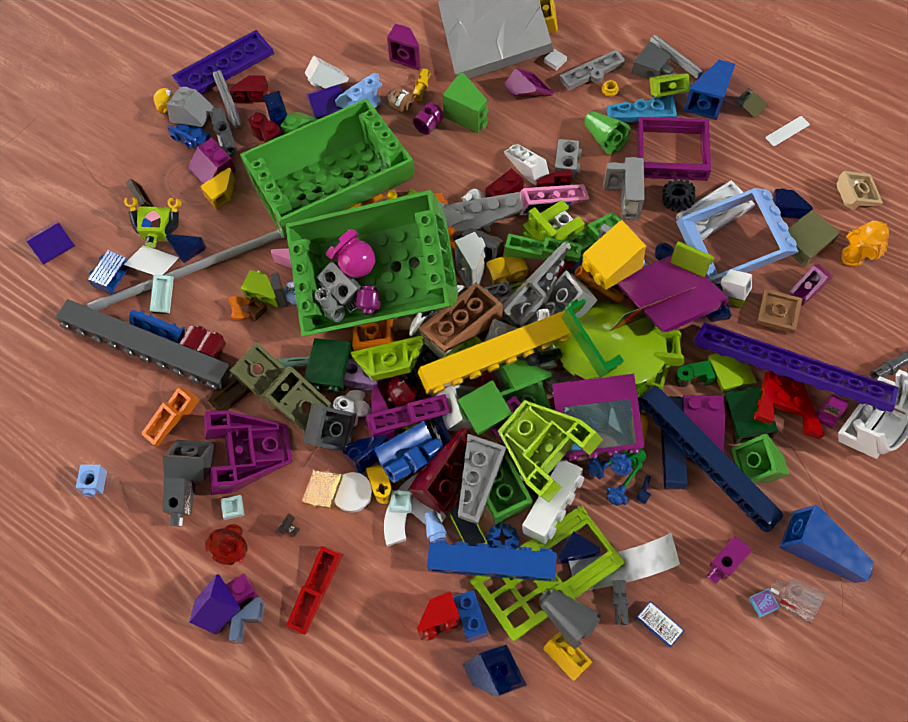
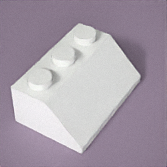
[455,232,485,289]

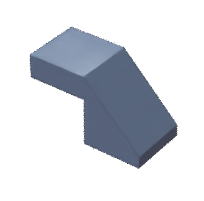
[229,597,265,644]

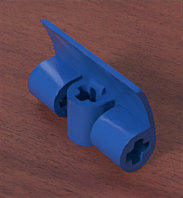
[374,421,444,483]

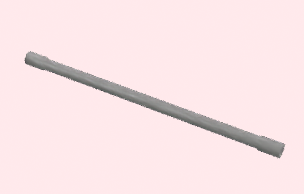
[87,230,283,311]

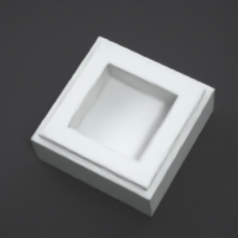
[544,49,567,71]

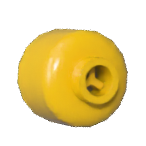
[153,88,174,115]

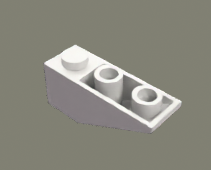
[504,144,549,186]

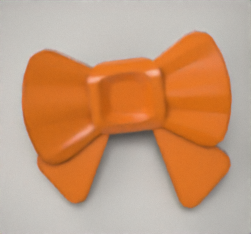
[228,296,250,321]

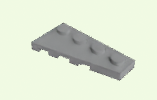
[450,192,523,240]

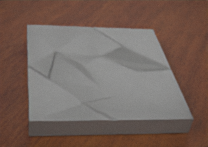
[438,0,554,79]

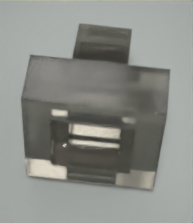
[275,513,300,537]

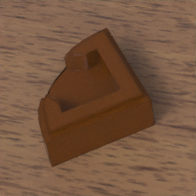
[248,297,267,321]

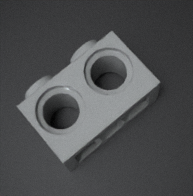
[554,139,582,180]
[317,261,362,305]

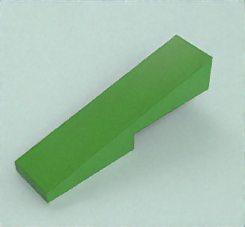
[565,212,621,256]
[503,234,582,262]

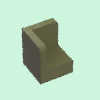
[736,88,768,117]

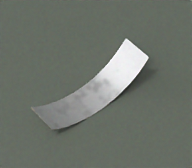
[569,533,680,590]

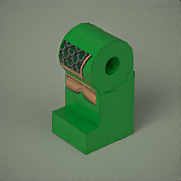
[675,360,715,387]

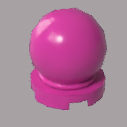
[326,229,375,278]

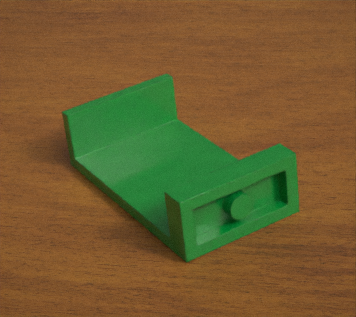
[562,299,624,378]

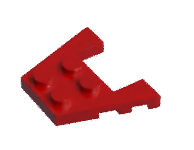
[754,370,824,439]

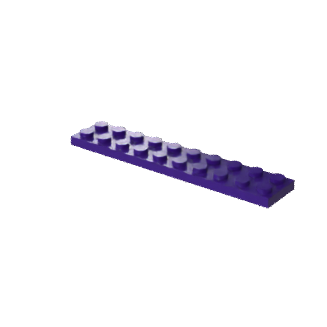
[693,322,899,412]

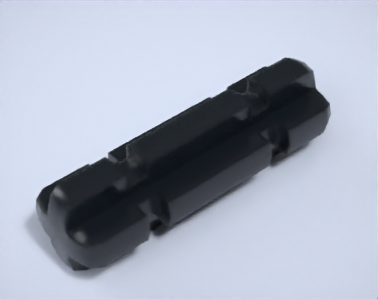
[527,348,563,366]

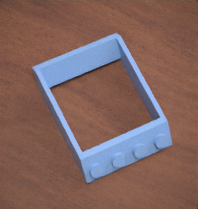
[676,188,799,285]

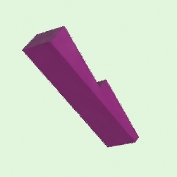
[366,394,451,437]

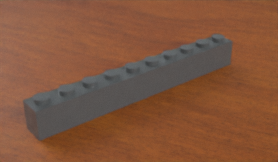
[56,299,233,391]

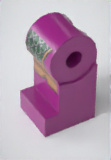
[817,394,848,428]

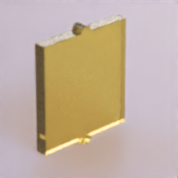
[302,470,343,509]

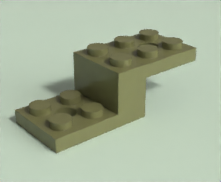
[229,342,333,433]

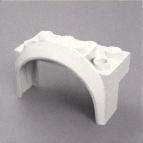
[838,369,908,459]

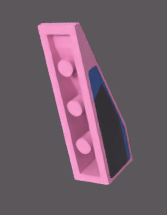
[519,184,590,215]

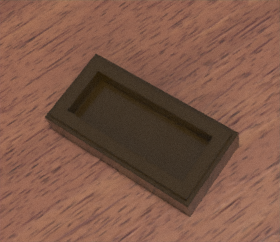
[126,179,154,207]
[208,378,251,411]

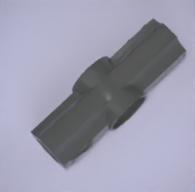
[209,108,238,156]

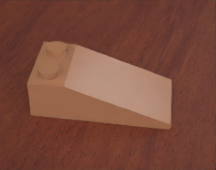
[419,282,504,353]

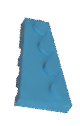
[606,94,677,122]

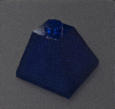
[343,434,388,474]
[463,645,527,697]

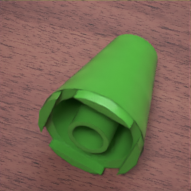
[584,111,631,155]

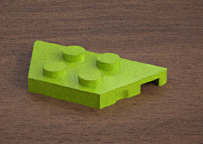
[351,335,425,381]

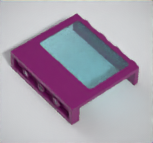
[552,374,644,461]

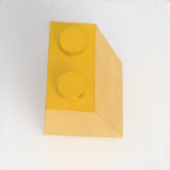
[582,220,646,290]

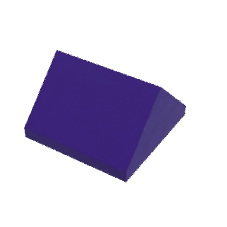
[306,84,343,119]
[26,221,75,265]
[189,574,241,635]

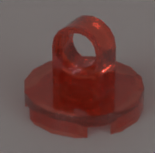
[205,524,248,565]

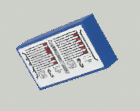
[636,601,684,648]

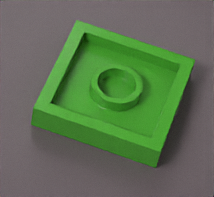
[458,380,512,435]

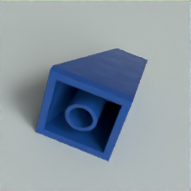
[684,59,735,120]
[779,505,874,583]

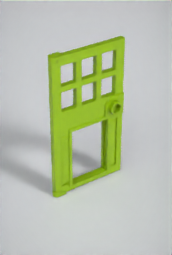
[469,505,625,642]

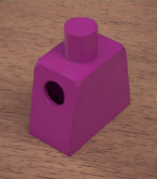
[706,536,752,585]

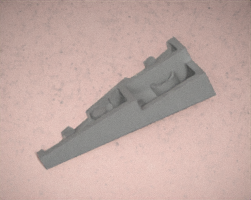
[502,242,571,328]

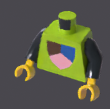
[124,197,182,248]

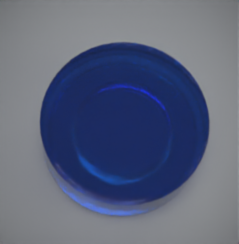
[654,243,674,260]

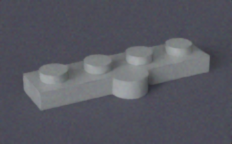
[560,49,625,91]

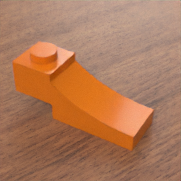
[141,387,200,446]

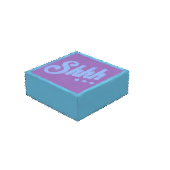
[749,588,780,618]

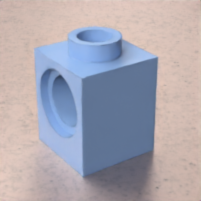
[76,465,107,497]

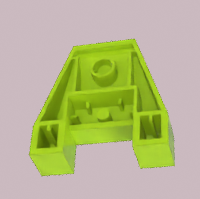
[498,400,603,503]

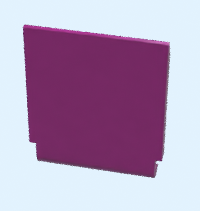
[617,255,729,333]

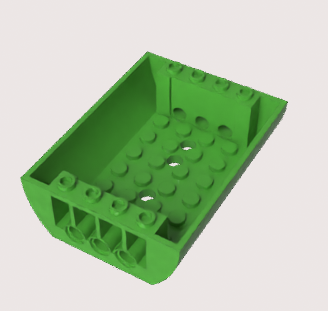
[240,98,415,239]
[285,190,458,337]

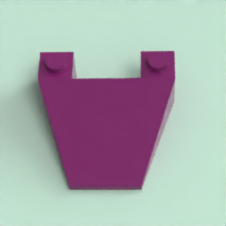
[203,410,292,495]

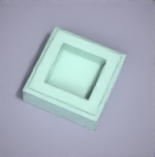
[389,490,413,513]
[220,495,245,520]

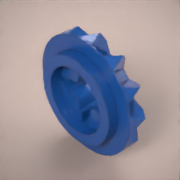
[486,523,519,549]

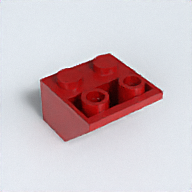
[417,592,461,641]

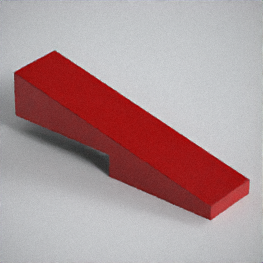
[286,546,344,634]

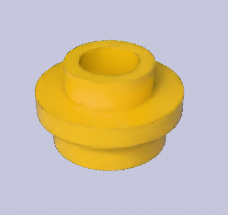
[602,80,619,97]

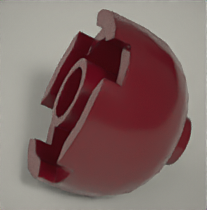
[387,374,424,407]

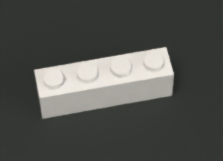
[522,459,584,544]

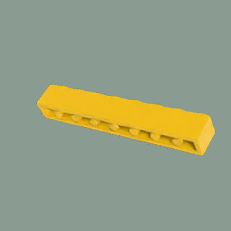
[418,311,572,394]

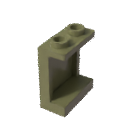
[777,210,840,267]

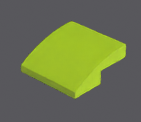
[707,353,757,393]

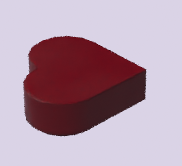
[476,370,501,390]

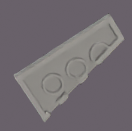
[458,434,506,524]

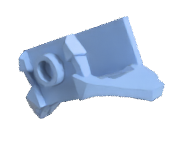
[335,73,382,108]

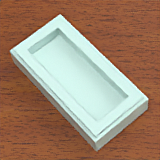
[150,275,174,313]

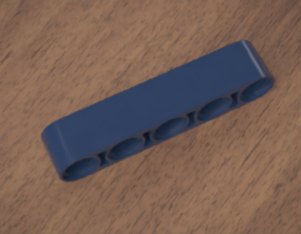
[661,396,687,490]

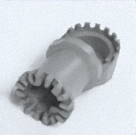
[314,287,345,322]

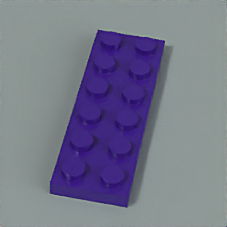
[172,30,274,94]

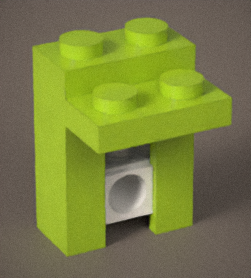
[521,199,585,241]

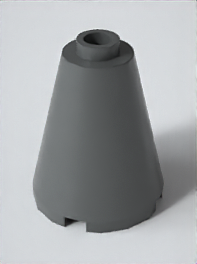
[539,588,601,649]

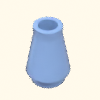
[424,511,447,543]

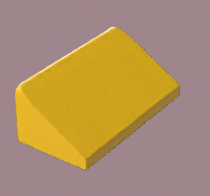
[543,632,592,681]

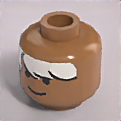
[387,87,413,113]

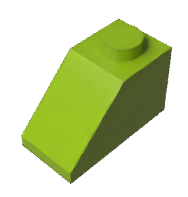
[650,74,690,97]
[241,270,279,307]

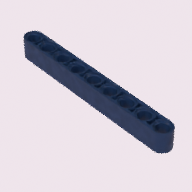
[638,385,783,532]

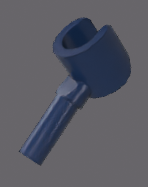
[636,475,651,504]

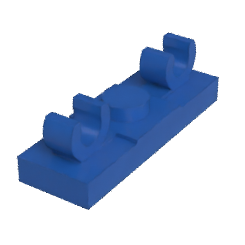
[130,310,185,344]

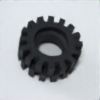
[662,179,695,212]
[405,350,439,385]

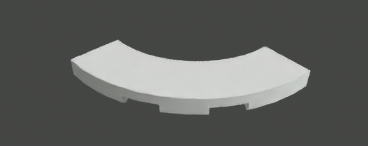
[384,473,419,547]

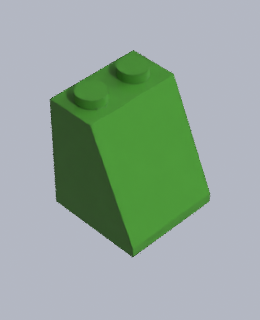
[443,72,488,134]

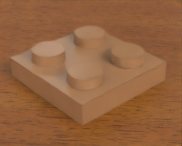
[756,289,802,334]

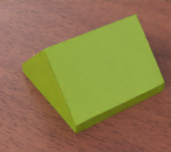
[670,241,715,278]

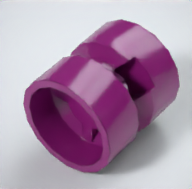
[413,102,444,135]

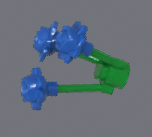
[587,448,646,506]

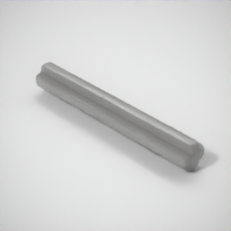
[650,35,703,78]
[213,70,243,129]

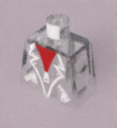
[770,579,826,624]

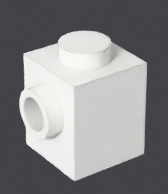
[721,269,752,300]

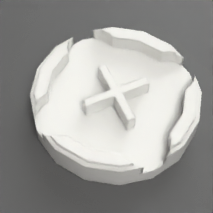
[332,472,373,513]

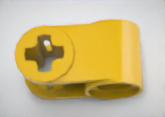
[366,464,392,504]

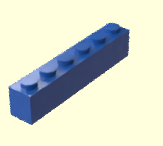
[427,540,557,582]

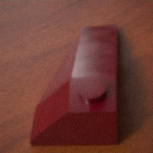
[408,427,472,517]

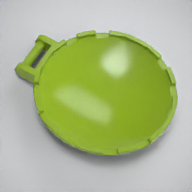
[552,301,684,384]

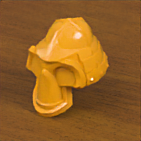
[841,221,889,267]

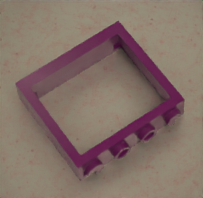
[637,116,711,181]

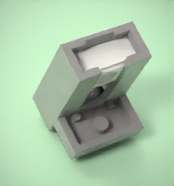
[603,157,644,220]

